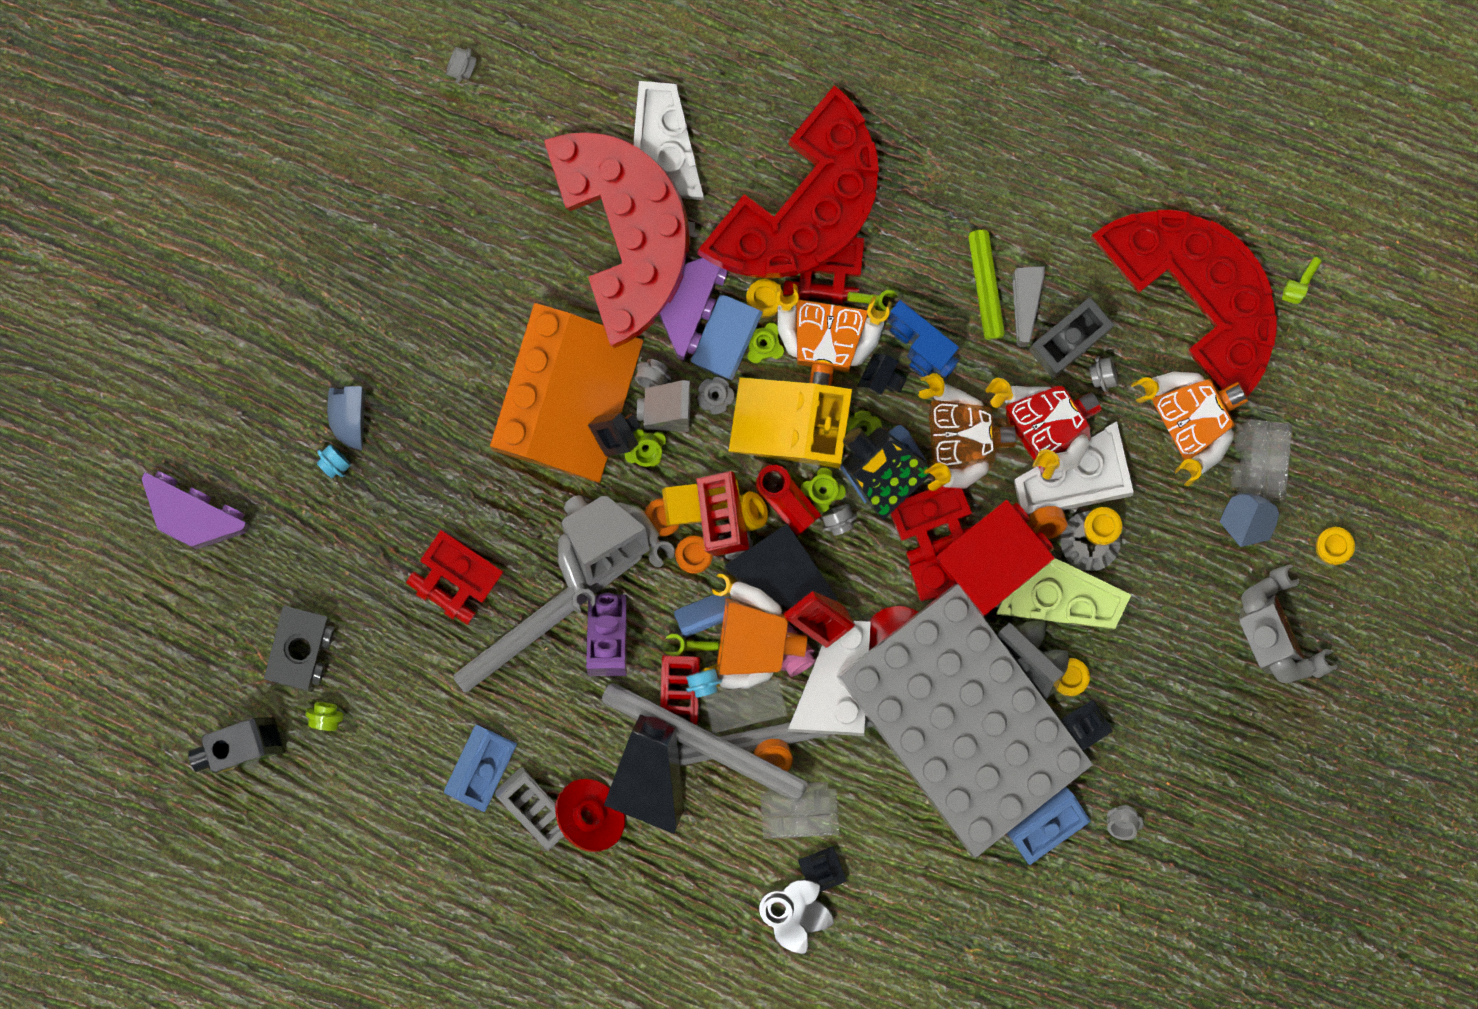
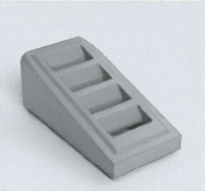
[1012,267,1045,348]
[495,767,564,851]

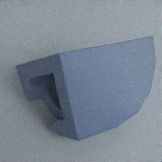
[327,386,366,451]
[1220,493,1279,547]

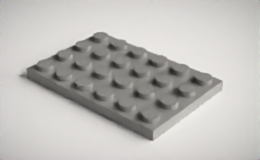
[837,584,1093,858]

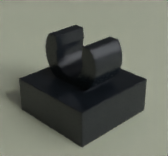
[857,353,907,395]
[588,412,640,457]
[1060,700,1113,751]
[798,846,847,892]

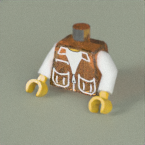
[919,373,1016,491]

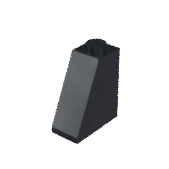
[724,524,838,611]
[604,714,684,834]

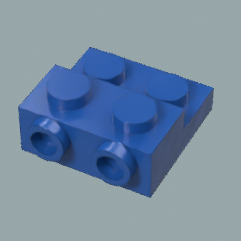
[887,300,959,381]

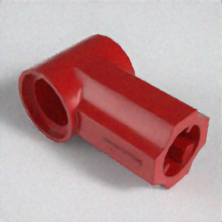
[755,465,822,537]

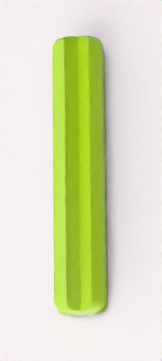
[968,229,1005,340]

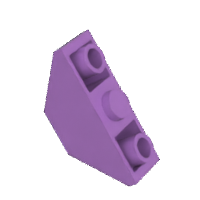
[659,258,729,362]
[142,471,250,549]
[586,593,627,676]

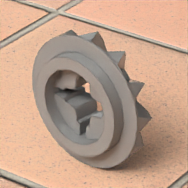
[1060,511,1121,571]

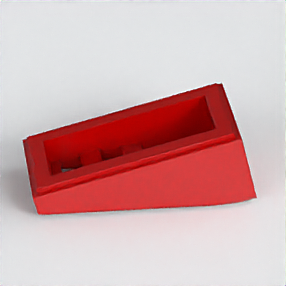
[696,471,749,556]
[784,591,856,648]
[660,656,700,725]

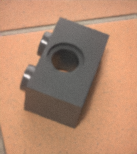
[1029,297,1114,379]
[264,606,335,692]

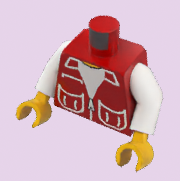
[985,378,1102,480]

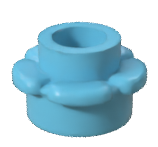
[317,444,351,479]
[686,669,722,698]

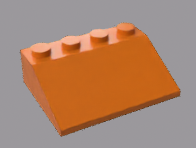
[490,302,644,483]

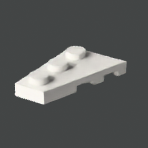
[633,81,704,200]
[1014,421,1134,516]
[788,621,870,736]

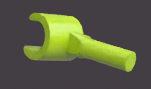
[1282,257,1322,304]
[847,290,898,311]
[665,634,719,656]

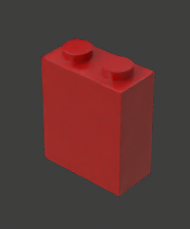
[934,499,1055,617]

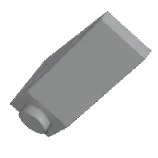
[637,380,691,432]

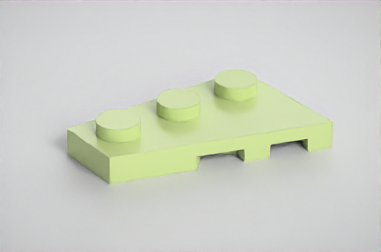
[996,558,1131,630]

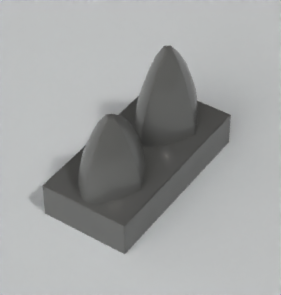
[997,621,1069,699]

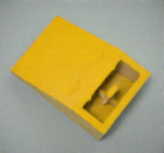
[728,377,852,468]

